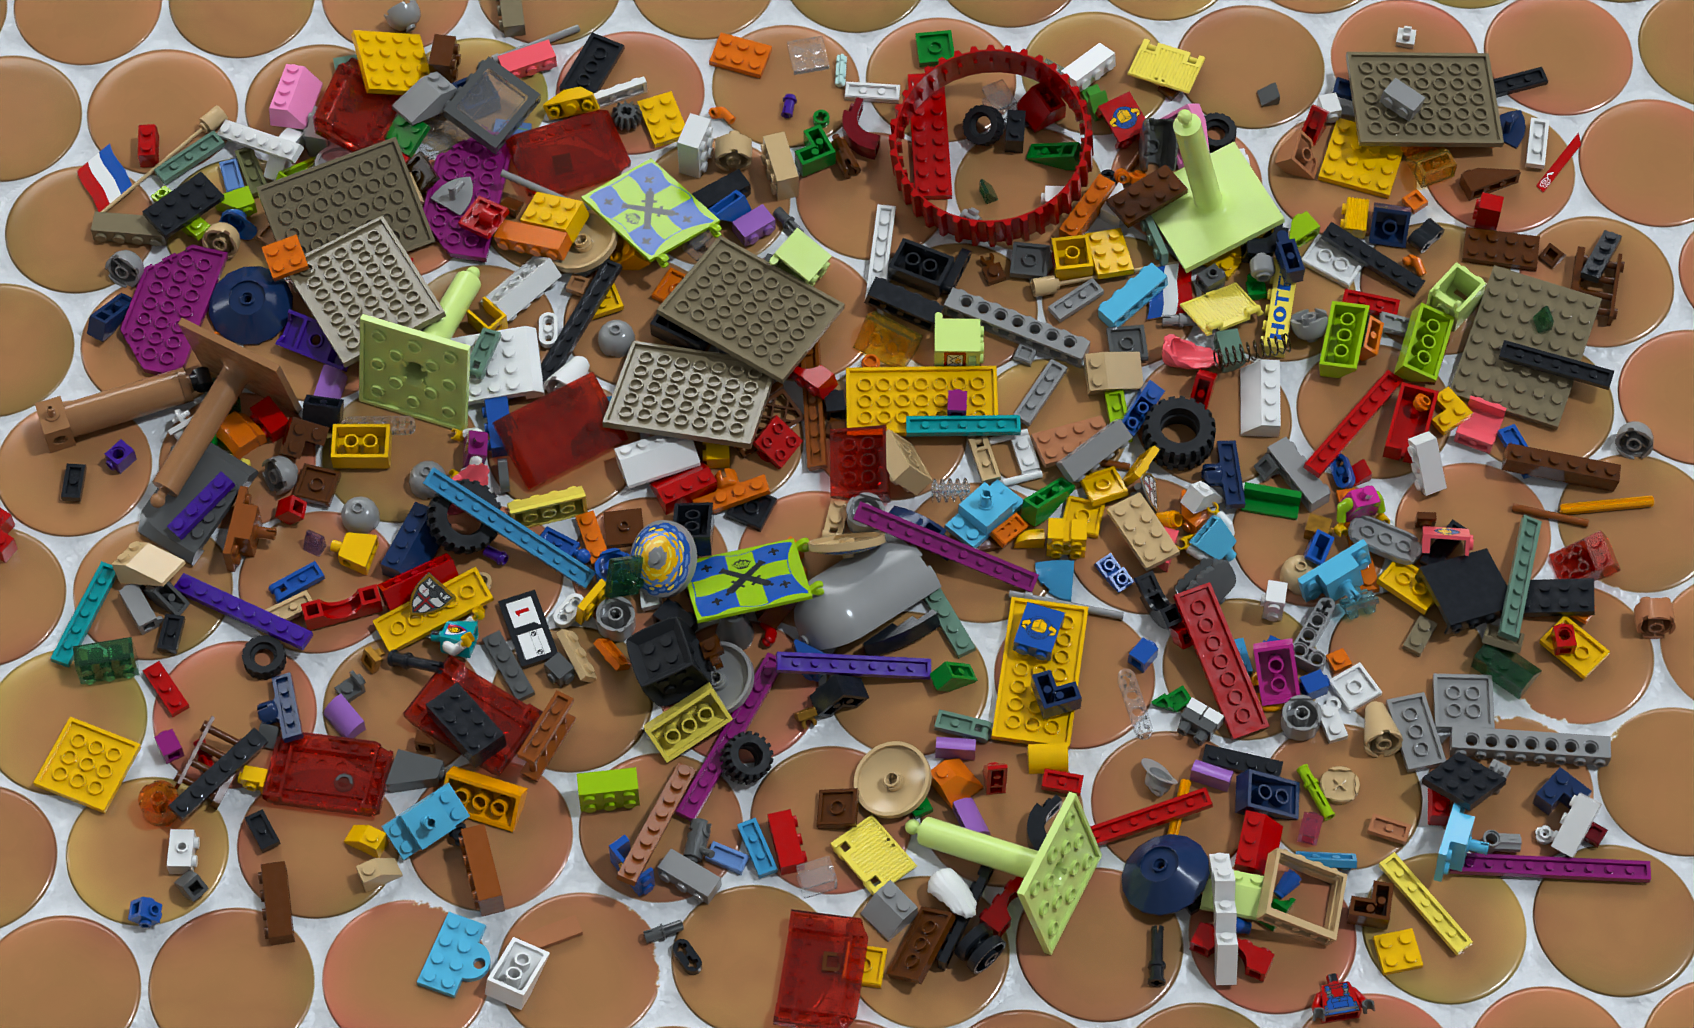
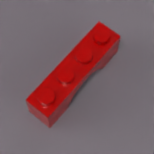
[788,365,838,400]
[301,584,383,630]
[979,876,1024,937]
[1189,922,1275,982]

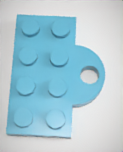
[417,912,491,998]

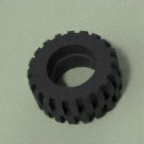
[1142,396,1216,471]
[426,479,502,555]

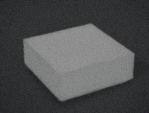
[1013,342,1038,366]

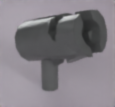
[683,818,715,863]

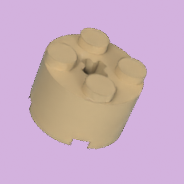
[715,130,752,171]

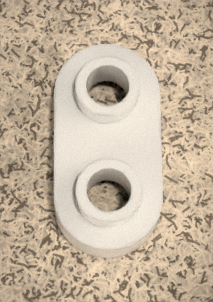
[539,312,558,348]
[553,593,584,628]

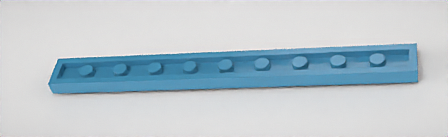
[422,467,595,589]

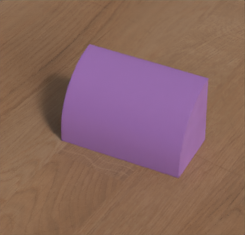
[314,365,347,399]
[324,694,366,743]
[935,737,976,761]
[1190,760,1234,792]
[952,798,991,835]

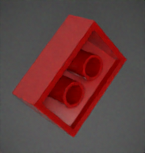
[649,461,717,515]
[1234,810,1283,876]

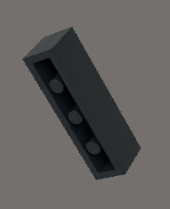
[692,169,751,209]
[864,276,944,333]

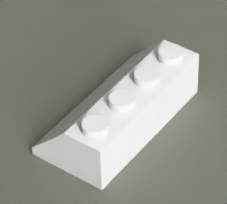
[480,256,562,322]
[1240,359,1281,437]
[614,435,701,488]

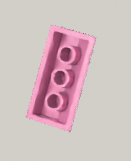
[269,64,323,129]

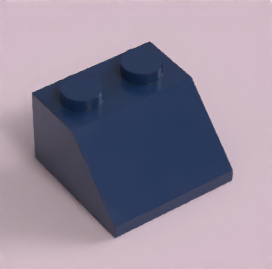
[1369,202,1411,248]

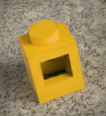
[238,765,270,795]

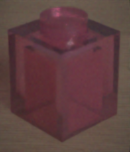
[1297,812,1324,846]

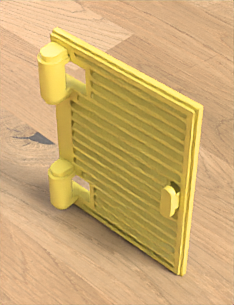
[1127,39,1205,94]
[1180,282,1264,336]
[830,815,917,895]

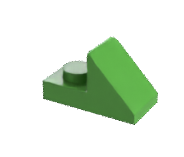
[1080,84,1108,122]

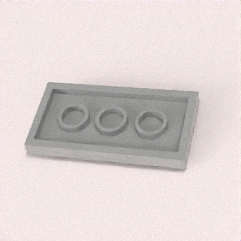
[1386,692,1446,773]

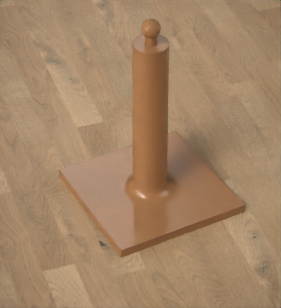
[150,318,302,508]

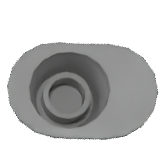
[1141,758,1178,797]

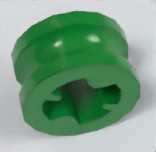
[813,110,830,128]

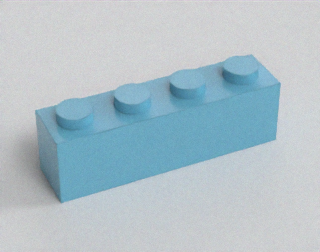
[1098,263,1168,327]

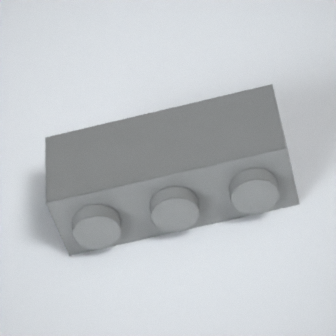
[658,849,722,905]

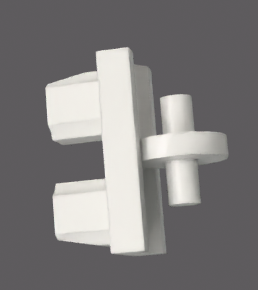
[167,409,193,440]

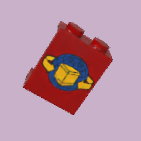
[1095,91,1146,149]

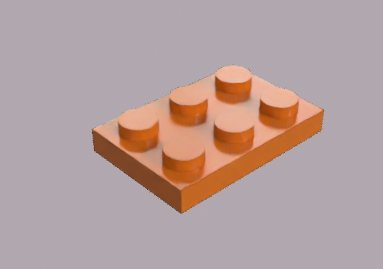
[709,33,772,79]

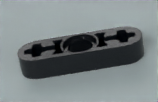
[942,248,972,295]

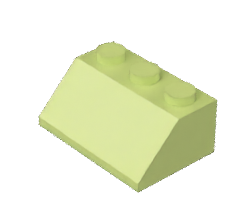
[1200,866,1264,921]

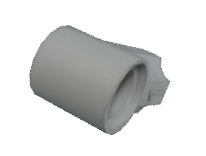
[1481,830,1522,854]

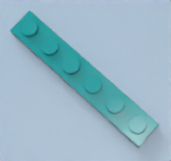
[906,415,1021,437]
[50,561,117,668]

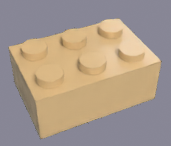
[761,132,799,201]

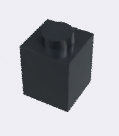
[824,389,846,421]

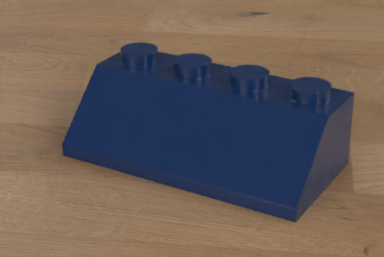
[381,502,452,578]

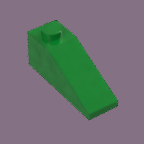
[1026,142,1083,170]
[1021,477,1076,527]

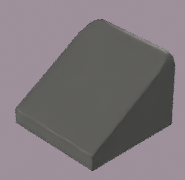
[1257,82,1280,107]
[259,723,281,750]

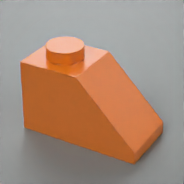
[1180,489,1211,534]

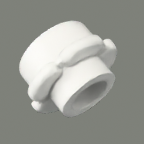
[1535,825,1554,845]

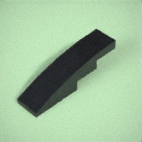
[862,609,941,656]

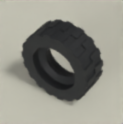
[962,105,1005,146]
[1204,112,1237,153]
[242,635,287,680]

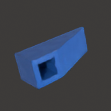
[1121,380,1165,437]

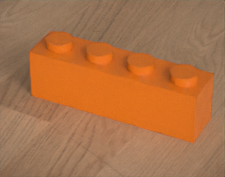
[1059,174,1115,237]
[494,220,572,261]

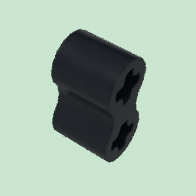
[1407,218,1445,253]

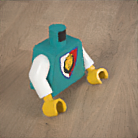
[431,605,485,658]

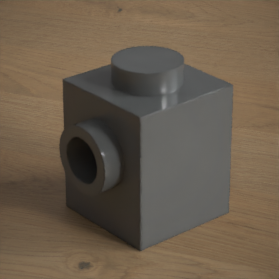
[1195,263,1226,294]
[544,652,575,688]
[174,870,209,902]

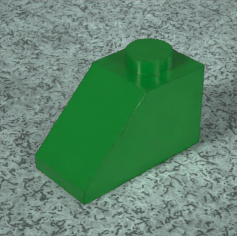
[930,661,978,692]

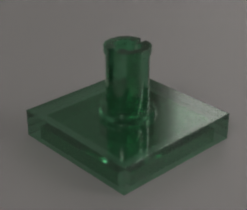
[604,555,644,598]

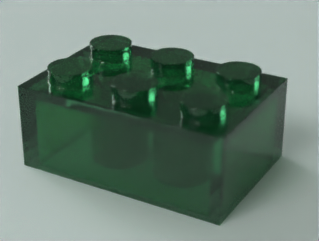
[73,637,140,685]

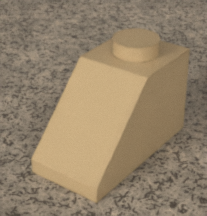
[356,858,403,892]

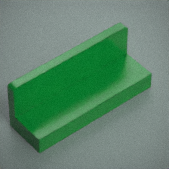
[1240,482,1302,520]

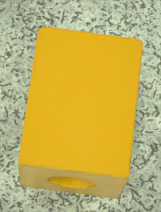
[466,296,508,333]

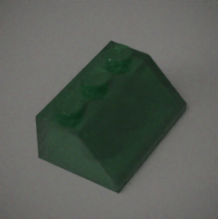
[1471,643,1542,699]

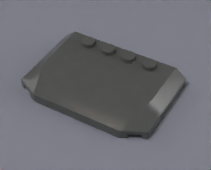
[138,443,259,566]

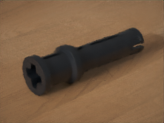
[387,649,444,674]
[1148,925,1166,987]

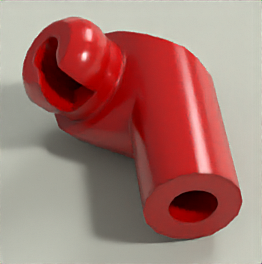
[760,622,777,647]

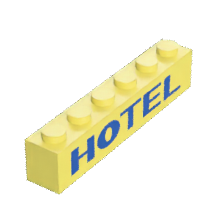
[1259,254,1301,358]

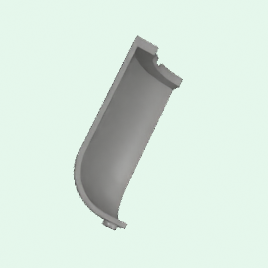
[794,533,941,650]

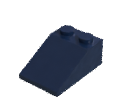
[1235,769,1300,820]

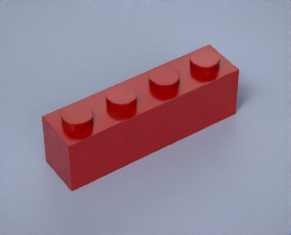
[377,553,459,611]

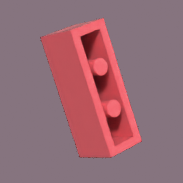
[497,39,557,83]

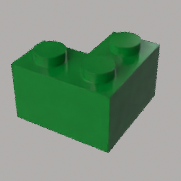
[795,124,836,177]

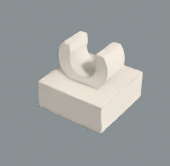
[1396,26,1416,49]

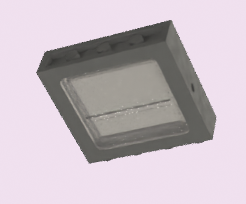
[443,56,541,155]

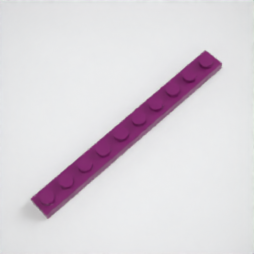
[852,501,1039,592]
[676,652,780,821]
[1449,853,1651,883]

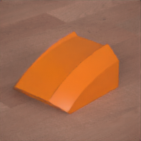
[216,411,267,460]

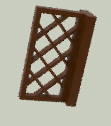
[735,381,804,459]

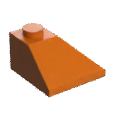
[931,758,984,809]

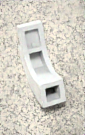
[264,128,305,181]

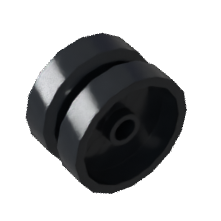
[954,922,1006,974]

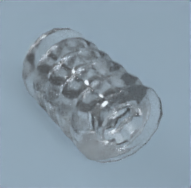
[931,478,970,503]

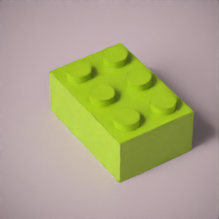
[577,767,640,813]

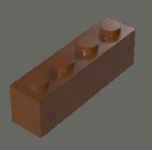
[258,861,295,946]

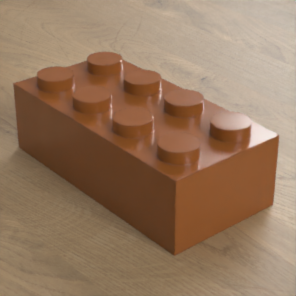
[458,824,505,917]

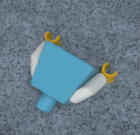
[1176,502,1237,561]

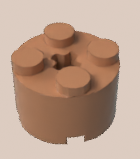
[1634,597,1676,639]

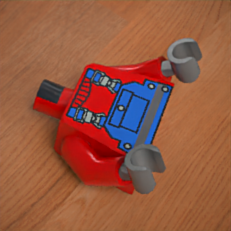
[1311,973,1375,1024]

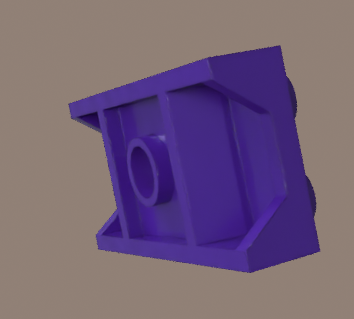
[275,309,349,372]

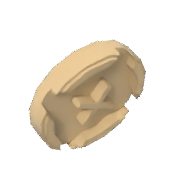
[1320,766,1360,805]

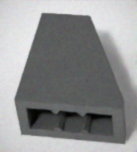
[385,749,447,793]

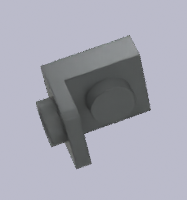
[334,670,366,703]

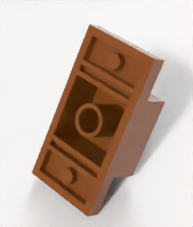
[223,486,277,572]

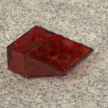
[1549,530,1621,581]

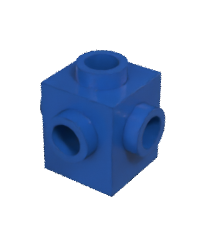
[128,897,162,928]

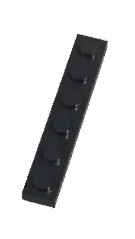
[1321,222,1425,297]
[1499,340,1614,390]
[168,727,268,821]
[936,865,994,971]

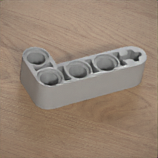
[1293,597,1335,673]

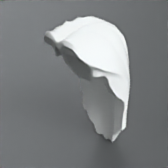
[927,868,977,919]

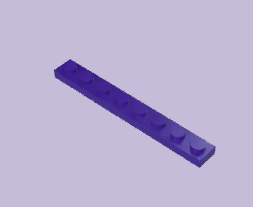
[174,573,313,650]
[776,651,931,680]

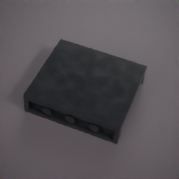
[1415,548,1507,635]

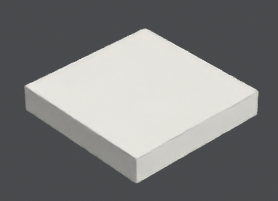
[1329,662,1382,714]

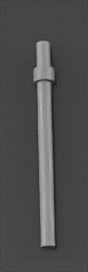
[478,24,580,64]
[500,170,592,210]
[1008,590,1124,620]

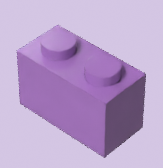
[732,204,776,247]

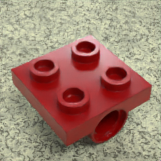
[458,196,510,240]
[753,415,803,469]

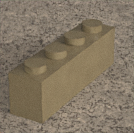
[496,0,526,38]
[91,212,168,246]

